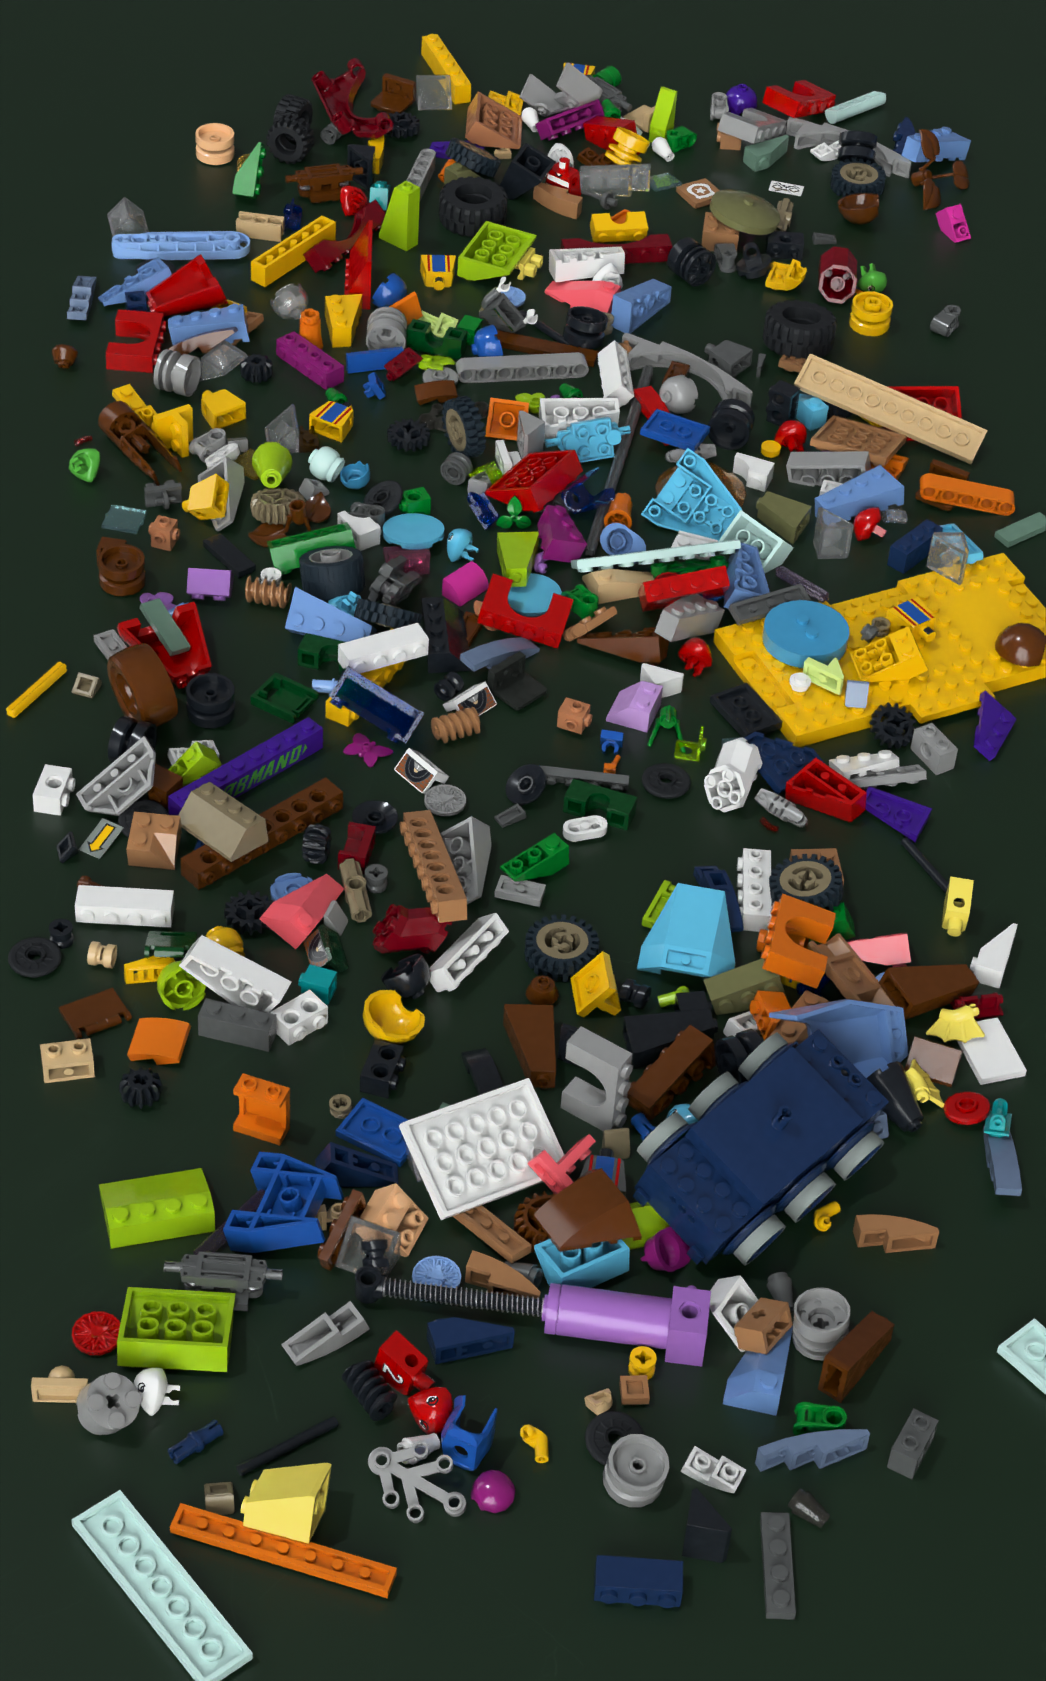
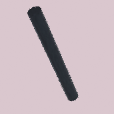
[519,309,574,346]
[901,837,960,902]
[236,1416,338,1476]

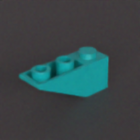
[369,181,391,211]

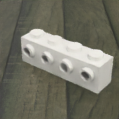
[597,340,634,408]
[338,623,429,677]
[737,848,772,932]
[75,885,174,927]
[429,913,509,992]

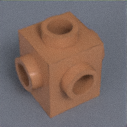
[148,515,180,551]
[557,697,593,734]

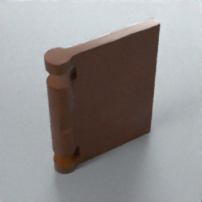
[59,988,132,1039]

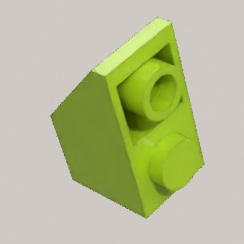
[168,741,222,786]

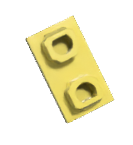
[515,247,543,280]

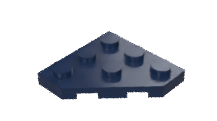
[744,731,824,795]

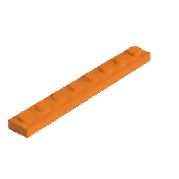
[170,1503,397,1598]

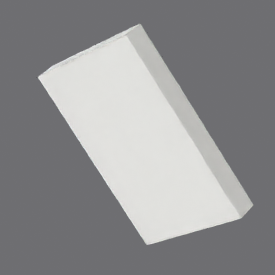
[957,1017,1027,1085]

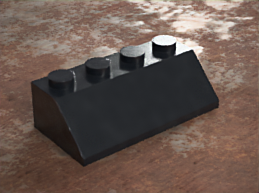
[422,597,471,673]

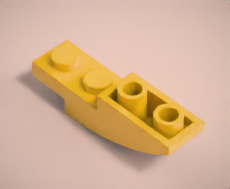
[112,384,157,431]

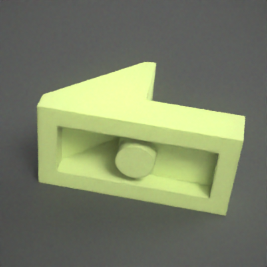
[803,657,844,695]

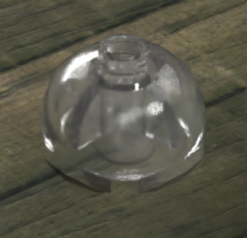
[270,283,309,320]

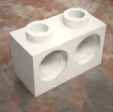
[271,990,328,1045]

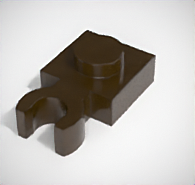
[298,426,319,453]

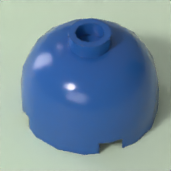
[372,273,407,308]
[471,325,503,357]

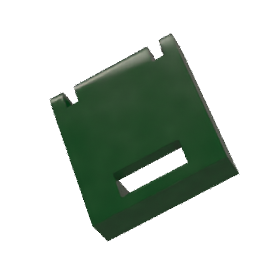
[250,672,319,723]
[144,931,197,958]

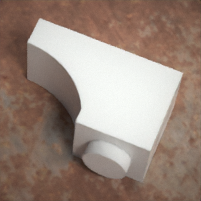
[733,452,775,492]
[338,511,382,551]

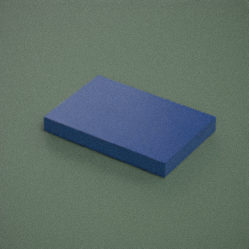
[640,409,710,452]
[336,1098,411,1168]

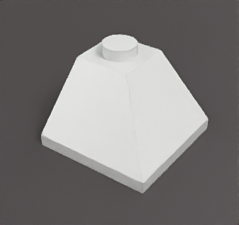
[710,1275,758,1352]

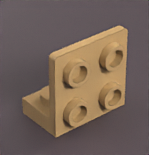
[623,105,655,133]

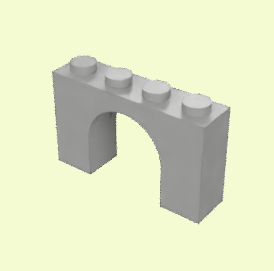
[718,108,787,144]
[560,1026,633,1131]

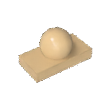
[31,1365,88,1403]

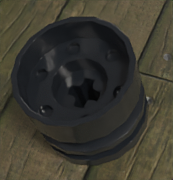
[667,237,716,286]

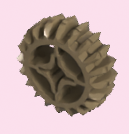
[250,487,306,525]

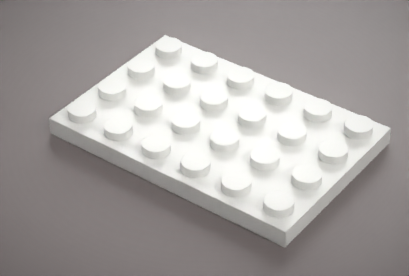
[399,1078,564,1220]

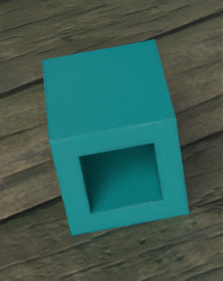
[298,964,337,1005]

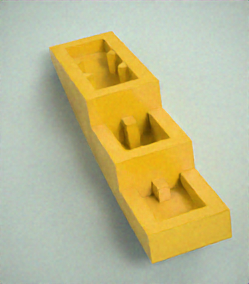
[368,135,384,174]

